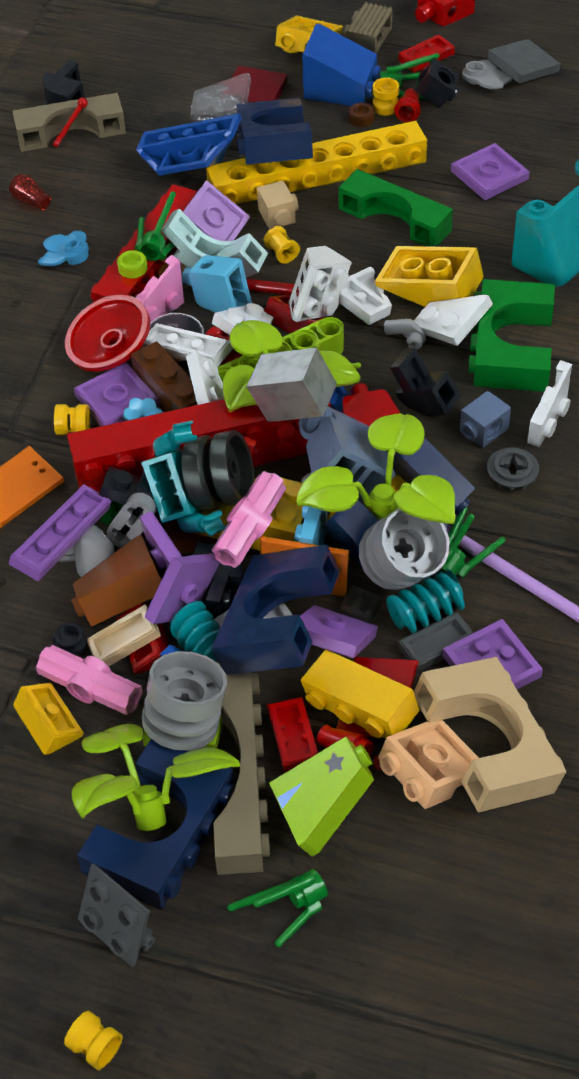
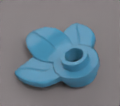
[37,231,89,266]

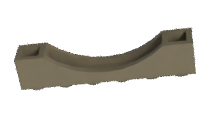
[214,662,270,875]

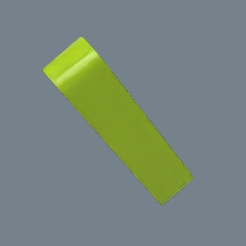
[217,317,344,383]

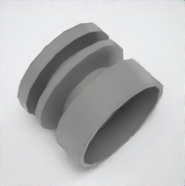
[359,509,449,590]
[142,651,227,751]

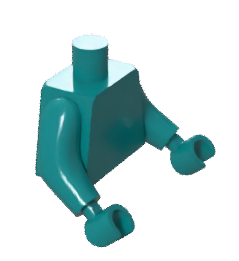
[141,421,227,536]

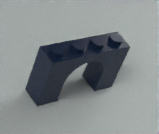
[232,98,313,165]
[322,437,475,567]
[211,545,340,675]
[77,739,236,910]

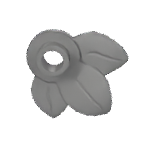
[462,60,513,89]

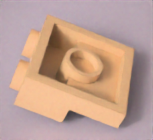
[378,720,478,809]

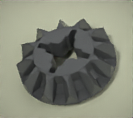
[487,447,539,491]

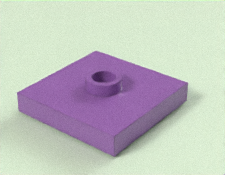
[451,143,529,200]
[74,362,160,426]
[140,511,182,572]
[144,553,220,624]
[300,605,378,658]

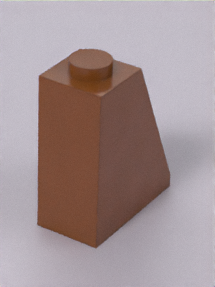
[71,535,162,627]

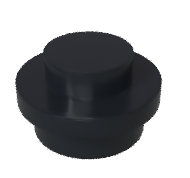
[52,623,88,655]

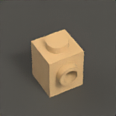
[257,181,299,230]

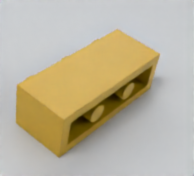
[301,649,420,738]

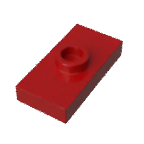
[398,34,455,73]
[267,697,318,772]

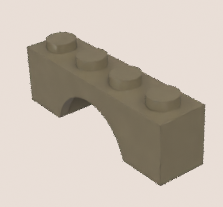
[12,93,126,152]

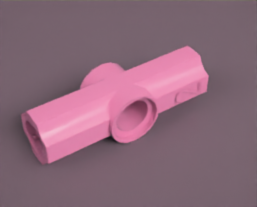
[212,471,286,568]
[36,645,143,715]

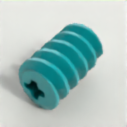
[386,569,465,633]
[170,601,220,662]

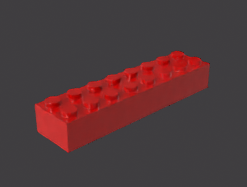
[67,399,331,493]

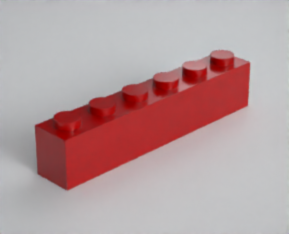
[90,184,198,302]

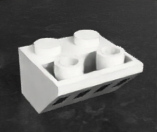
[289,246,352,322]

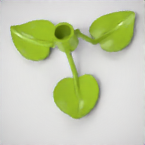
[223,320,360,412]
[297,414,455,524]
[72,724,240,831]

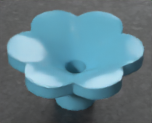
[123,398,163,421]

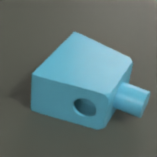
[182,255,252,313]

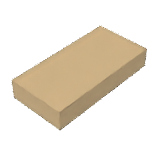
[87,604,161,667]

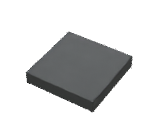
[487,39,561,84]

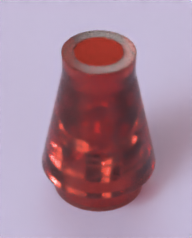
[9,174,51,210]

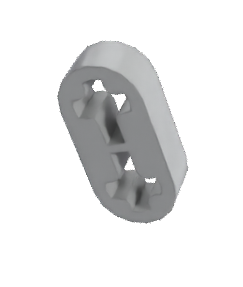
[107,493,156,548]

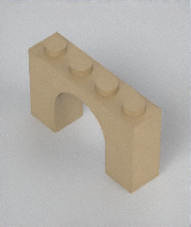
[414,657,567,813]

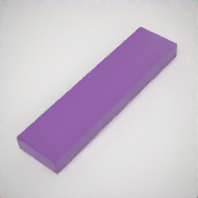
[9,484,112,581]

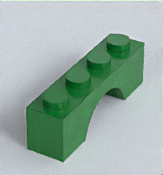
[338,169,453,247]

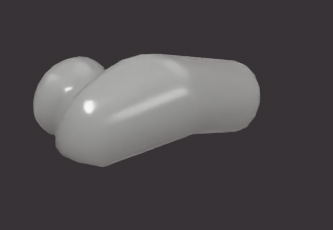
[384,319,426,350]

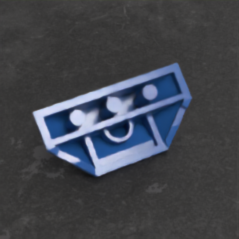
[136,113,242,176]

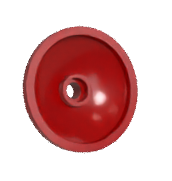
[65,295,150,372]

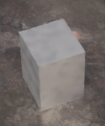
[246,347,337,422]

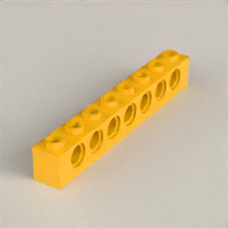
[206,121,427,204]

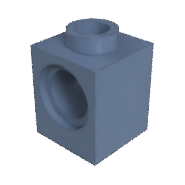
[460,391,511,448]

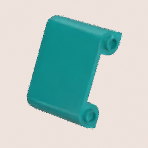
[511,159,579,287]

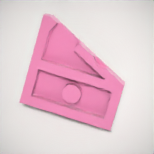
[136,255,184,322]

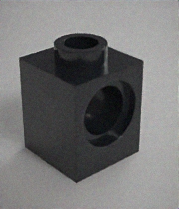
[414,58,459,108]

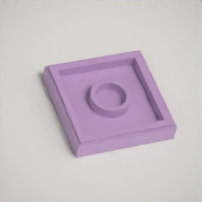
[183,180,251,241]

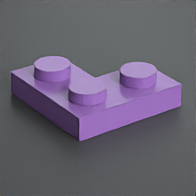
[443,619,543,689]

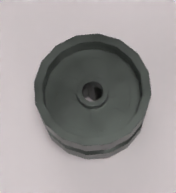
[182,430,255,510]

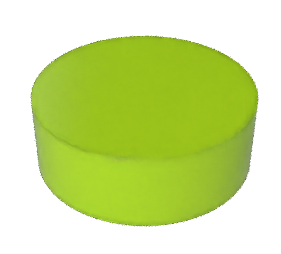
[117,250,148,278]

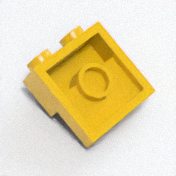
[275,15,343,53]

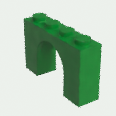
[468,279,555,392]

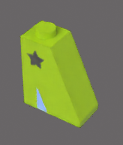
[269,737,374,857]

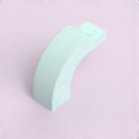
[161,208,268,278]

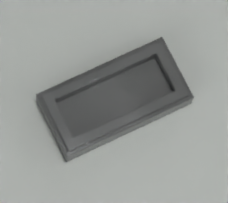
[398,612,474,673]

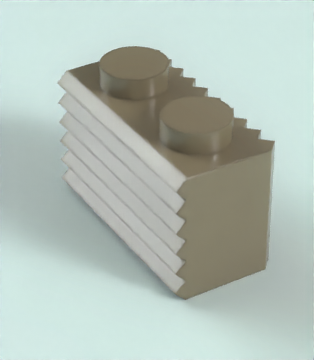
[343,2,392,53]

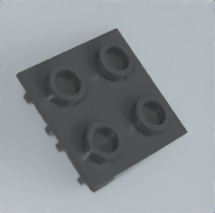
[78,863,156,968]

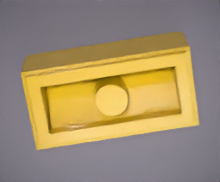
[13,683,84,755]

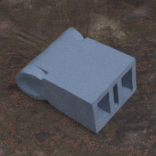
[299,406,395,508]

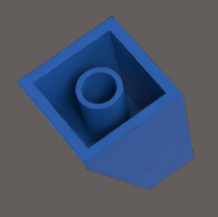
[303,24,381,106]

